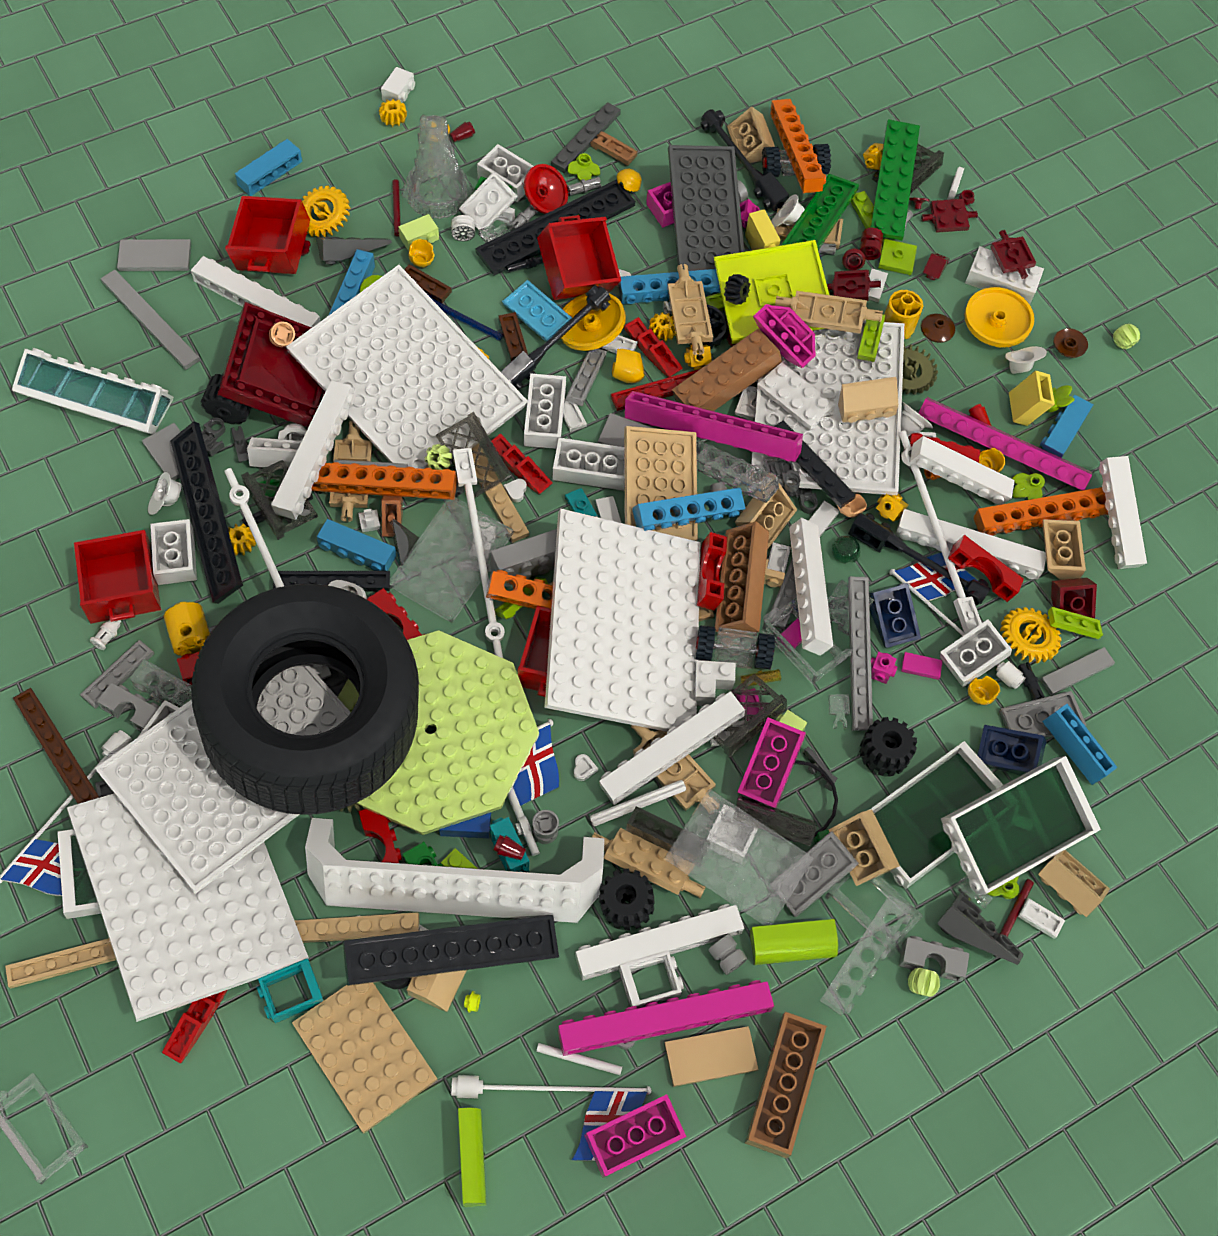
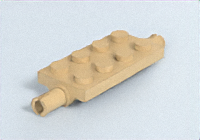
[667,264,713,355]
[775,291,883,334]
[329,421,373,522]
[631,725,720,815]
[592,828,706,898]

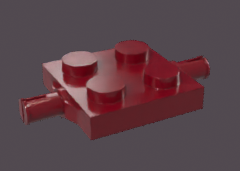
[921,199,978,233]
[990,230,1037,279]
[827,270,881,301]

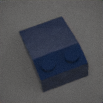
[869,583,921,648]
[977,725,1046,779]

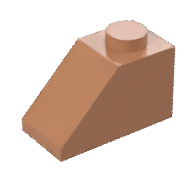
[382,495,403,537]

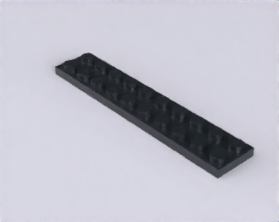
[475,179,636,276]
[170,421,243,604]
[343,915,559,986]

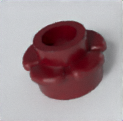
[958,190,975,205]

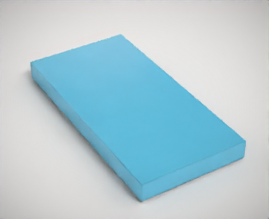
[502,280,572,342]

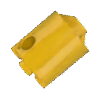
[884,290,923,339]
[163,602,211,657]

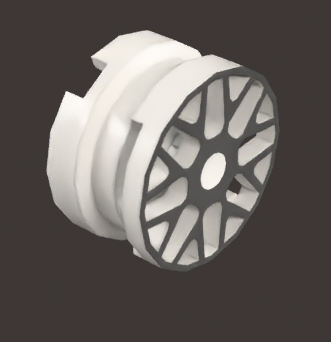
[451,215,475,241]

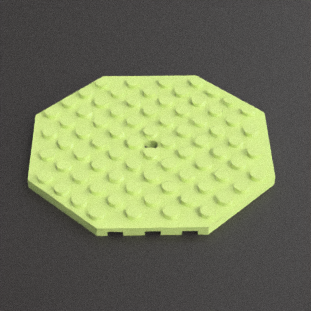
[338,630,539,835]

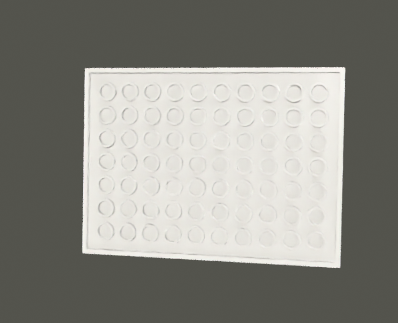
[286,265,528,483]
[750,321,905,495]
[545,509,701,732]
[95,664,351,894]
[67,793,309,1022]

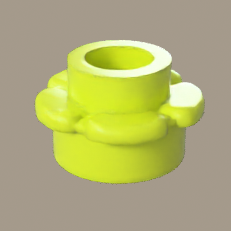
[464,991,481,1013]

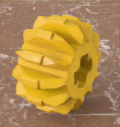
[379,98,407,127]
[649,312,676,342]
[228,523,256,556]

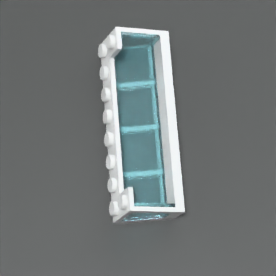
[11,348,174,435]

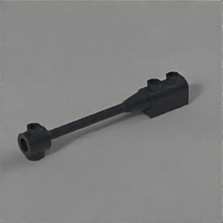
[700,109,789,212]
[501,285,611,390]
[848,513,991,606]

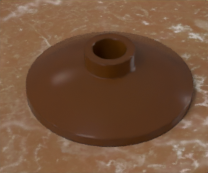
[921,313,955,343]
[1053,328,1088,358]

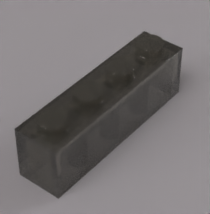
[626,806,710,867]

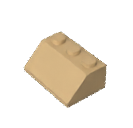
[727,107,775,164]
[838,377,898,423]
[735,483,797,549]
[1042,519,1086,580]
[829,809,900,886]
[1038,850,1110,917]
[407,970,467,1012]

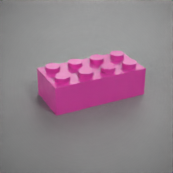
[646,182,674,228]
[738,717,806,808]
[584,1094,686,1178]

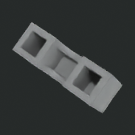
[97,682,160,732]
[899,936,969,982]

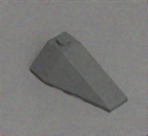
[316,237,391,264]
[937,893,1024,965]

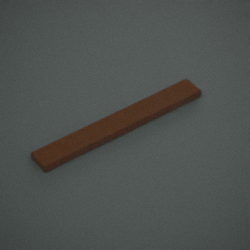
[13,688,100,804]

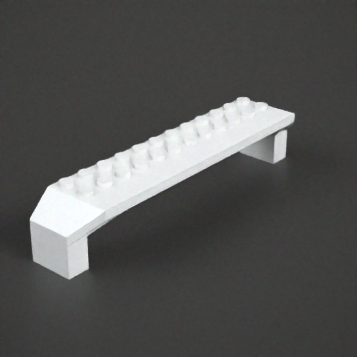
[305,818,604,923]

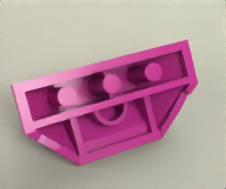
[753,304,816,368]

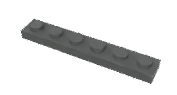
[551,102,621,173]

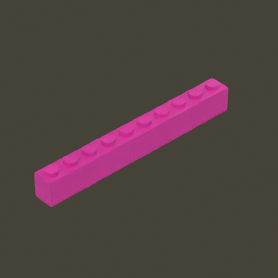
[625,391,803,462]
[918,397,1092,491]
[558,980,774,1056]

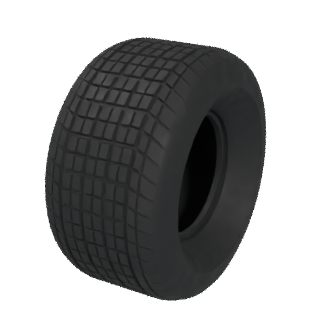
[191,584,419,815]

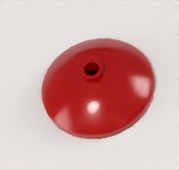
[524,164,568,214]

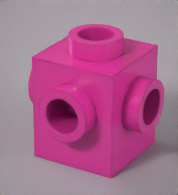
[740,199,760,229]
[871,652,898,684]

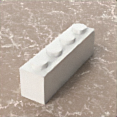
[247,437,327,469]

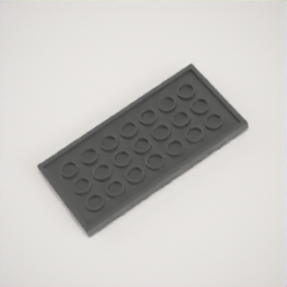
[668,145,744,271]

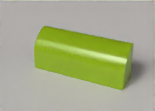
[749,919,838,965]
[458,1108,487,1207]

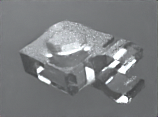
[955,874,992,908]

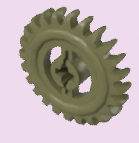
[902,344,938,395]

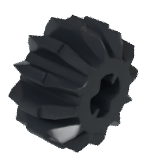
[724,274,750,305]

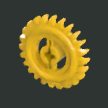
[302,185,351,237]
[1000,607,1062,664]

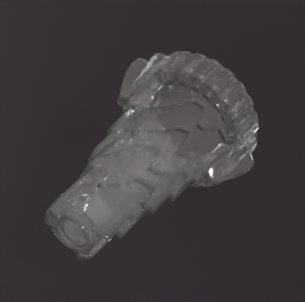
[402,115,473,219]

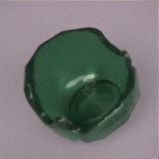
[832,535,860,564]

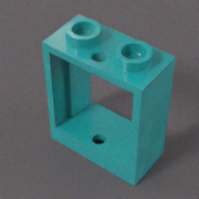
[490,817,530,873]
[257,958,324,1023]

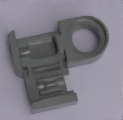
[202,418,226,457]
[763,458,801,492]
[782,486,818,514]

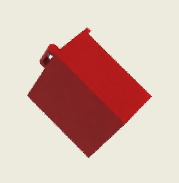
[225,196,310,274]
[537,215,622,300]
[74,530,161,624]
[518,606,551,697]

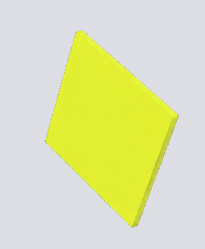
[714,240,829,344]

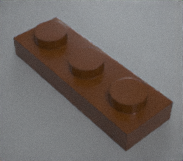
[404,264,452,303]
[498,312,528,362]

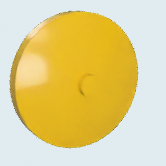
[964,287,1034,347]
[561,294,626,351]

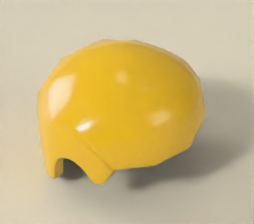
[617,168,642,192]
[408,239,435,267]
[979,448,1005,473]
[967,676,1000,705]

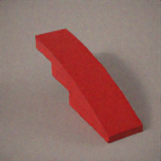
[624,317,683,378]
[486,433,553,495]
[162,990,228,1063]

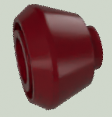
[842,248,865,271]

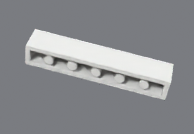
[910,436,1014,505]
[1099,456,1147,569]

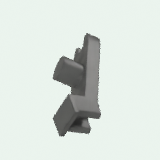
[232,426,249,463]
[803,746,838,791]

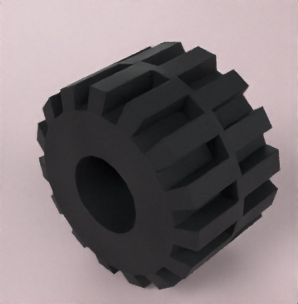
[201,373,252,424]
[859,717,917,776]
[599,868,655,931]

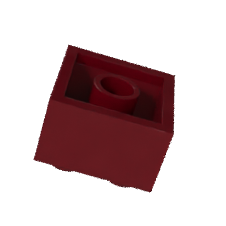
[1051,577,1097,619]

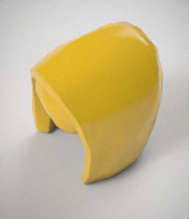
[612,349,645,384]

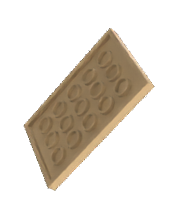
[624,426,698,541]
[292,983,438,1134]

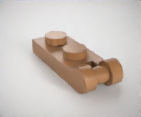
[590,131,638,166]

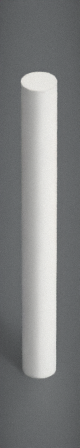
[536,1043,622,1075]

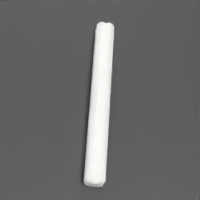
[590,780,686,826]

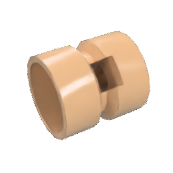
[269,322,295,347]

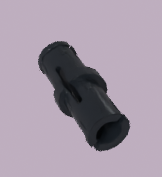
[1018,662,1045,700]

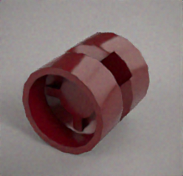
[859,227,883,260]

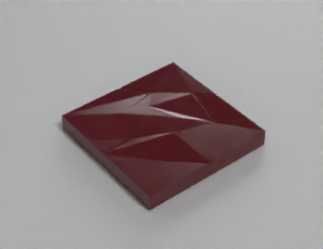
[217,302,325,428]

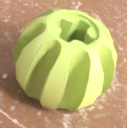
[1113,324,1140,349]
[424,444,453,470]
[908,968,940,997]

